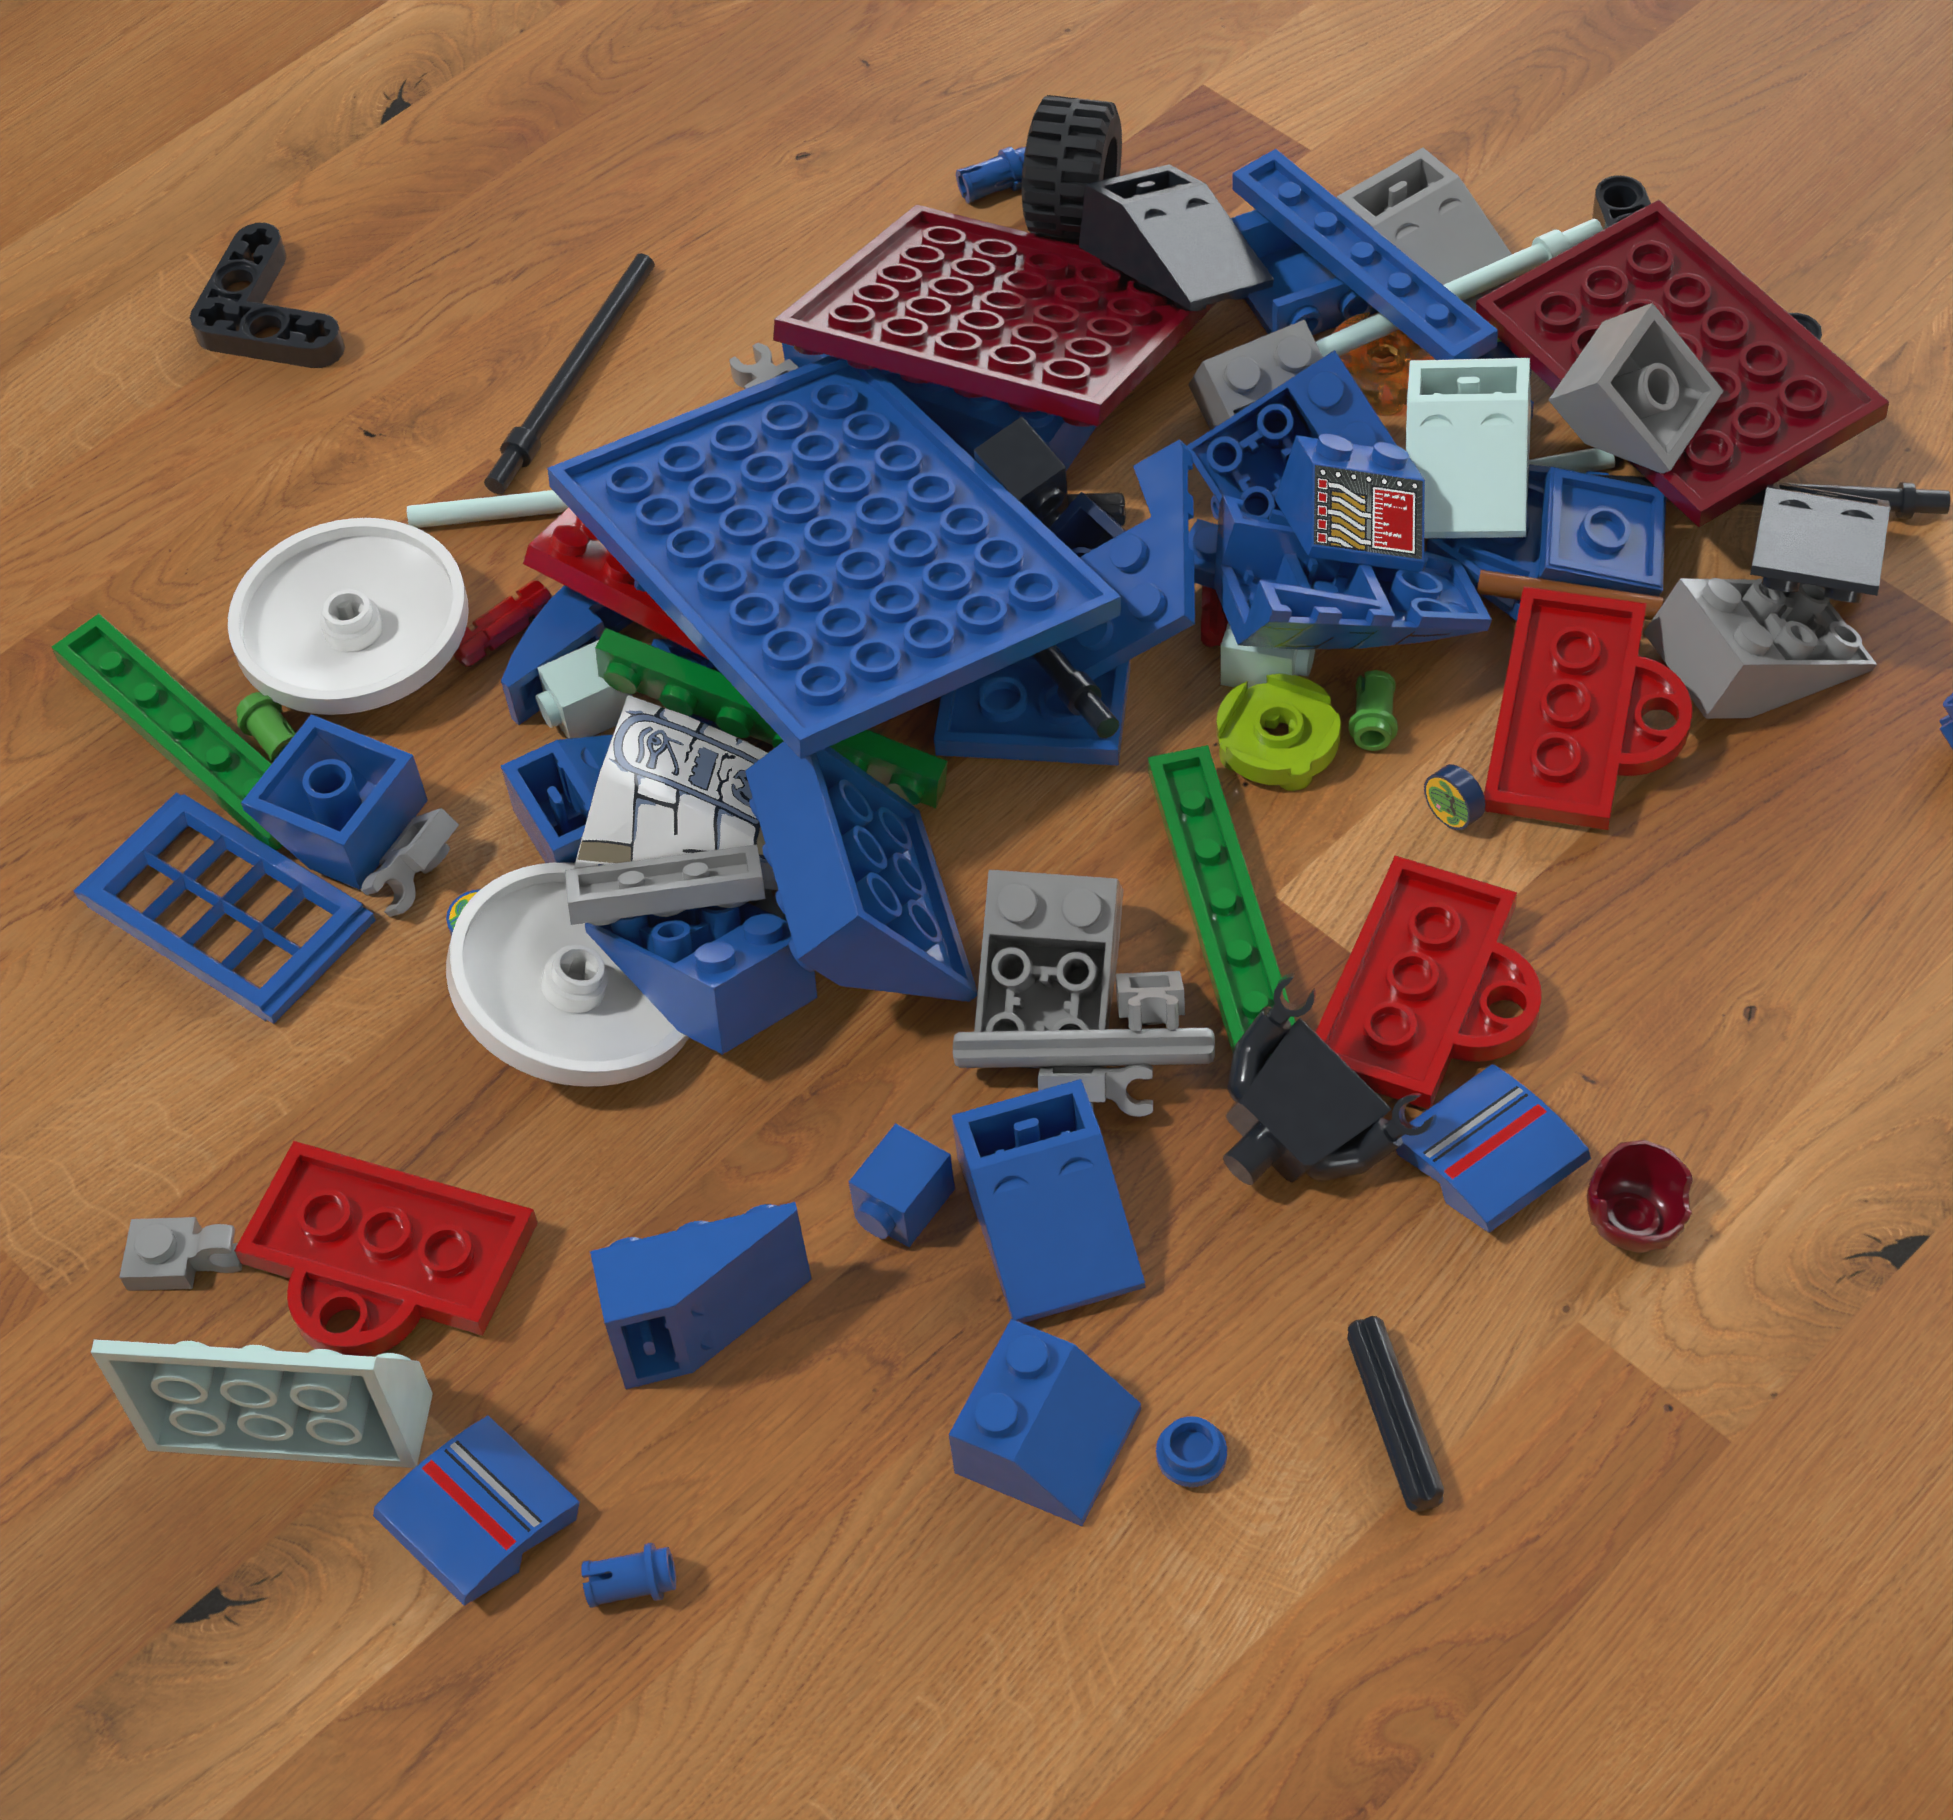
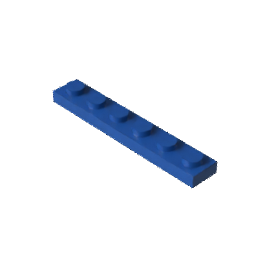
[1232,149,1498,360]

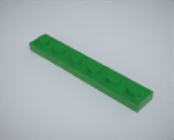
[51,613,283,851]
[595,628,948,809]
[1148,745,1295,1053]

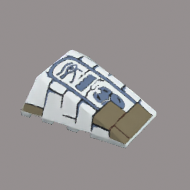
[574,695,778,890]

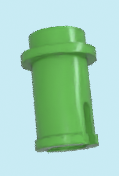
[1348,670,1398,751]
[236,692,296,763]

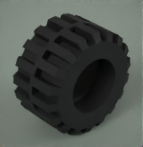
[1022,95,1122,240]

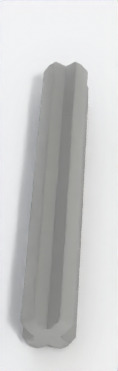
[953,1028,1215,1068]

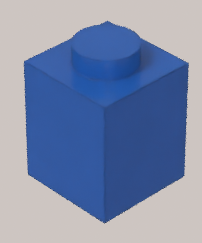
[848,1123,955,1247]

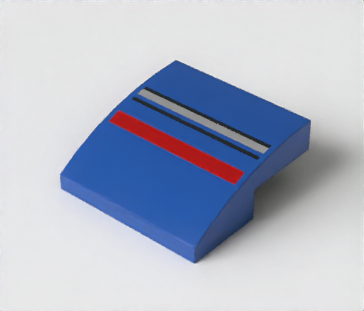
[1396,1064,1591,1233]
[373,1416,580,1606]

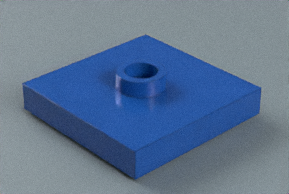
[1539,467,1666,597]

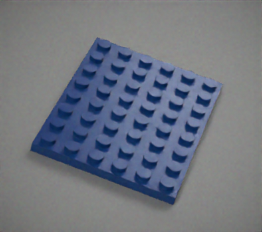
[547,356,1121,759]

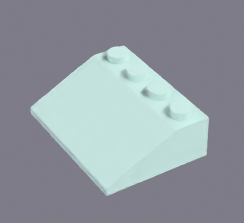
[91,1340,433,1468]

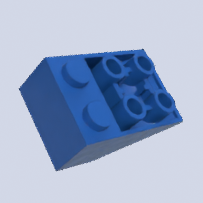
[1187,350,1396,519]
[501,735,613,866]
[585,903,818,1055]
[952,1079,1145,1323]
[590,1202,812,1389]

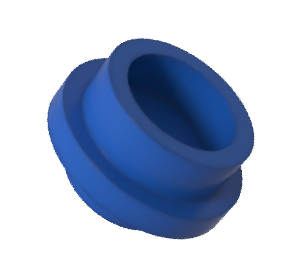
[1156,1416,1227,1487]

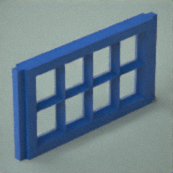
[74,792,376,1024]

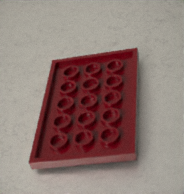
[1476,199,1889,527]

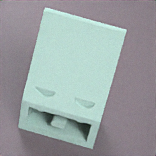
[1406,358,1531,538]

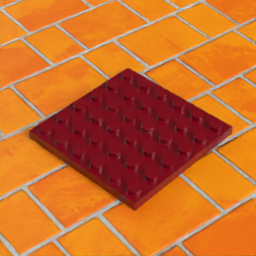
[773,205,1216,427]

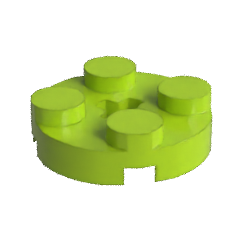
[1217,673,1341,791]

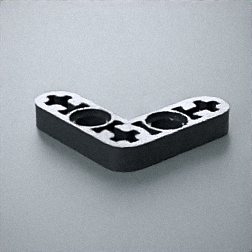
[189,223,345,368]

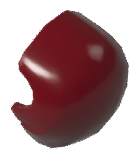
[1586,1140,1693,1253]

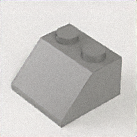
[1548,303,1723,473]

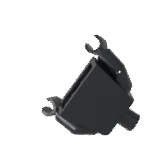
[1223,973,1437,1185]

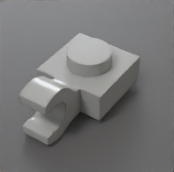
[361,808,459,917]
[1038,1064,1153,1116]
[119,1217,242,1291]

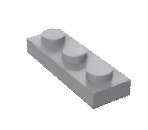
[565,844,765,925]

